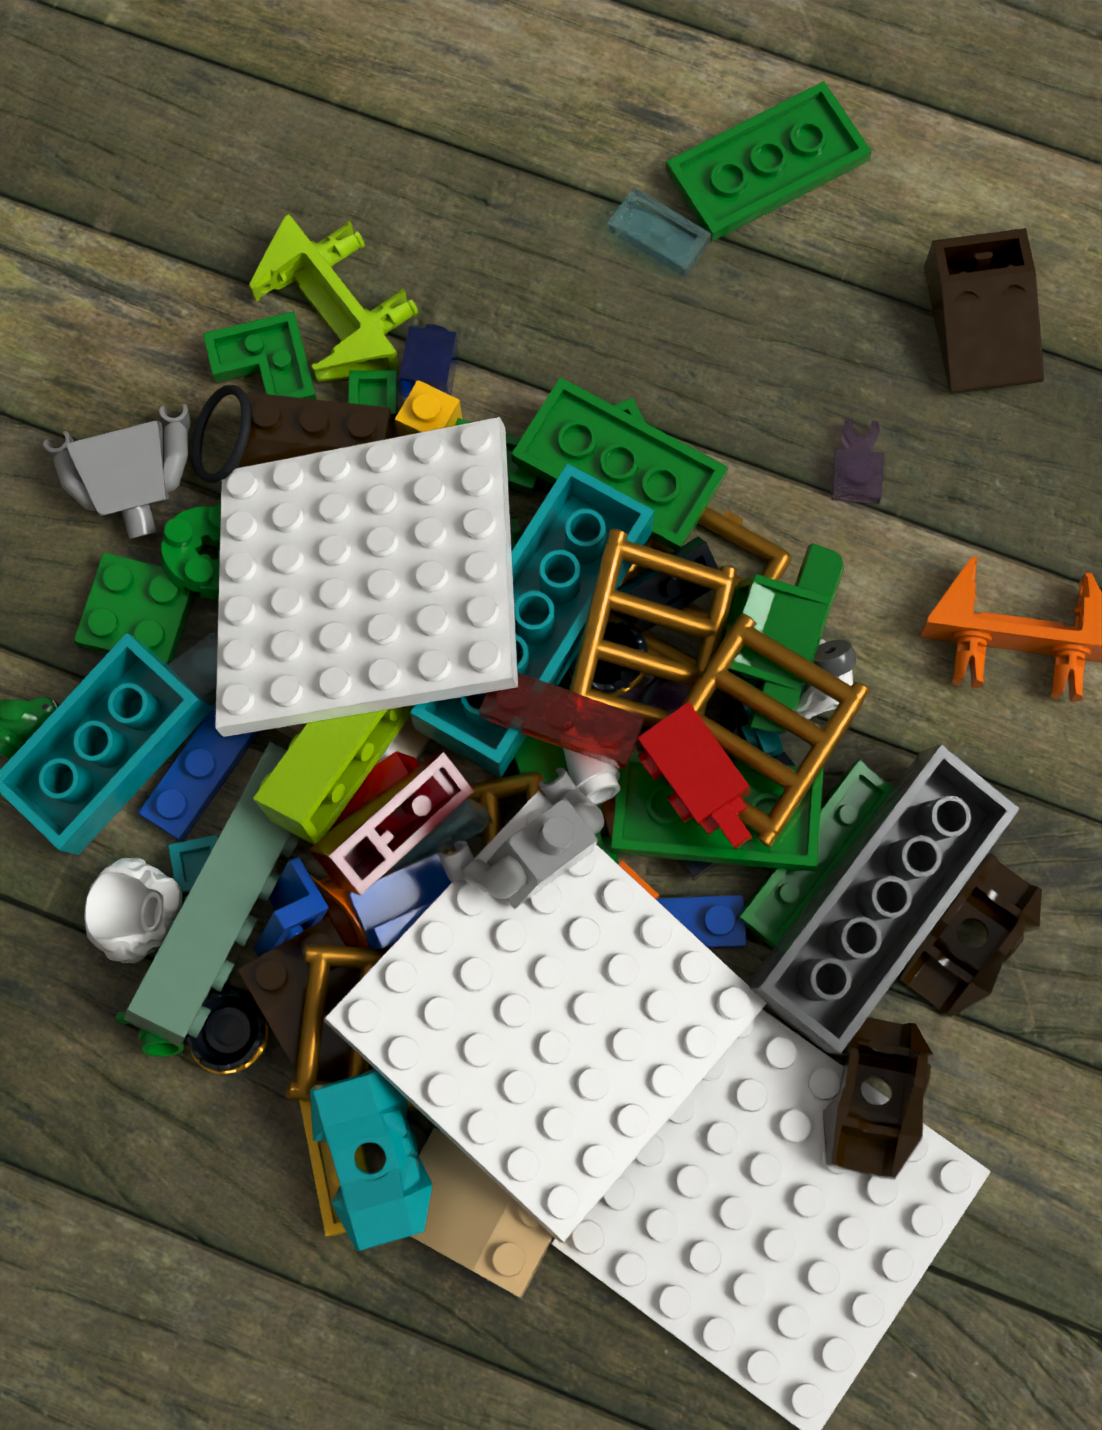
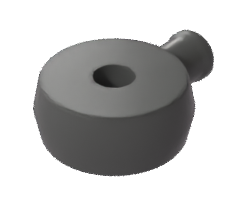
[813,640,856,677]

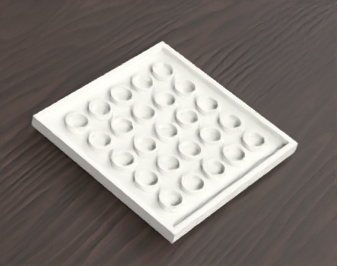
[215,417,518,737]
[323,791,767,1242]
[552,1009,991,1430]

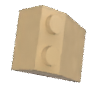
[411,1128,553,1298]

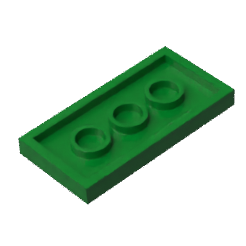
[665,81,872,242]
[511,377,728,551]
[611,751,824,872]

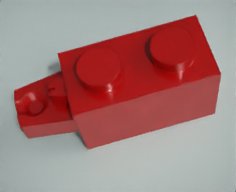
[637,702,752,850]

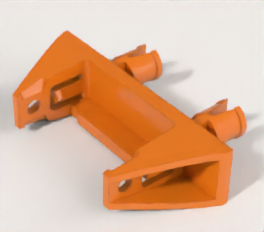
[920,557,1102,702]

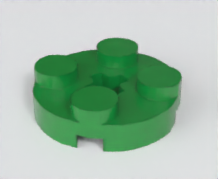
[160,504,221,599]

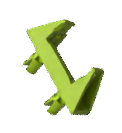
[249,214,419,382]

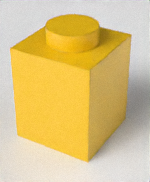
[395,380,462,437]

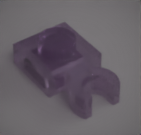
[831,418,884,504]

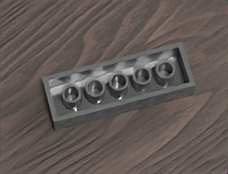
[747,744,1020,1054]

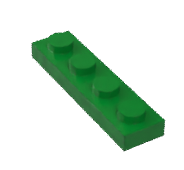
[736,760,893,948]

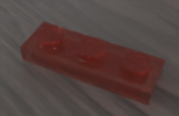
[479,672,644,770]

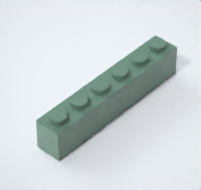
[124,742,300,1047]

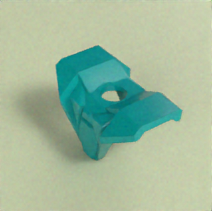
[310,1069,433,1251]

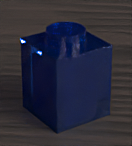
[400,324,459,398]

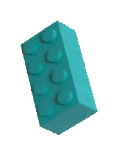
[0,633,214,855]

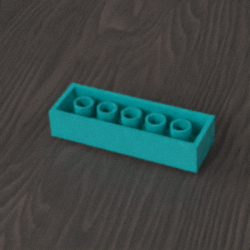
[410,463,654,779]

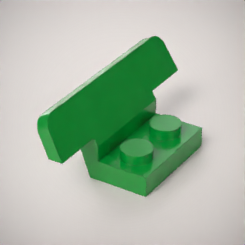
[722,543,844,735]

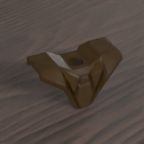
[897,853,1042,1017]
[823,1017,933,1180]

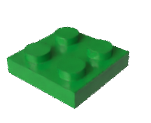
[74,552,195,668]

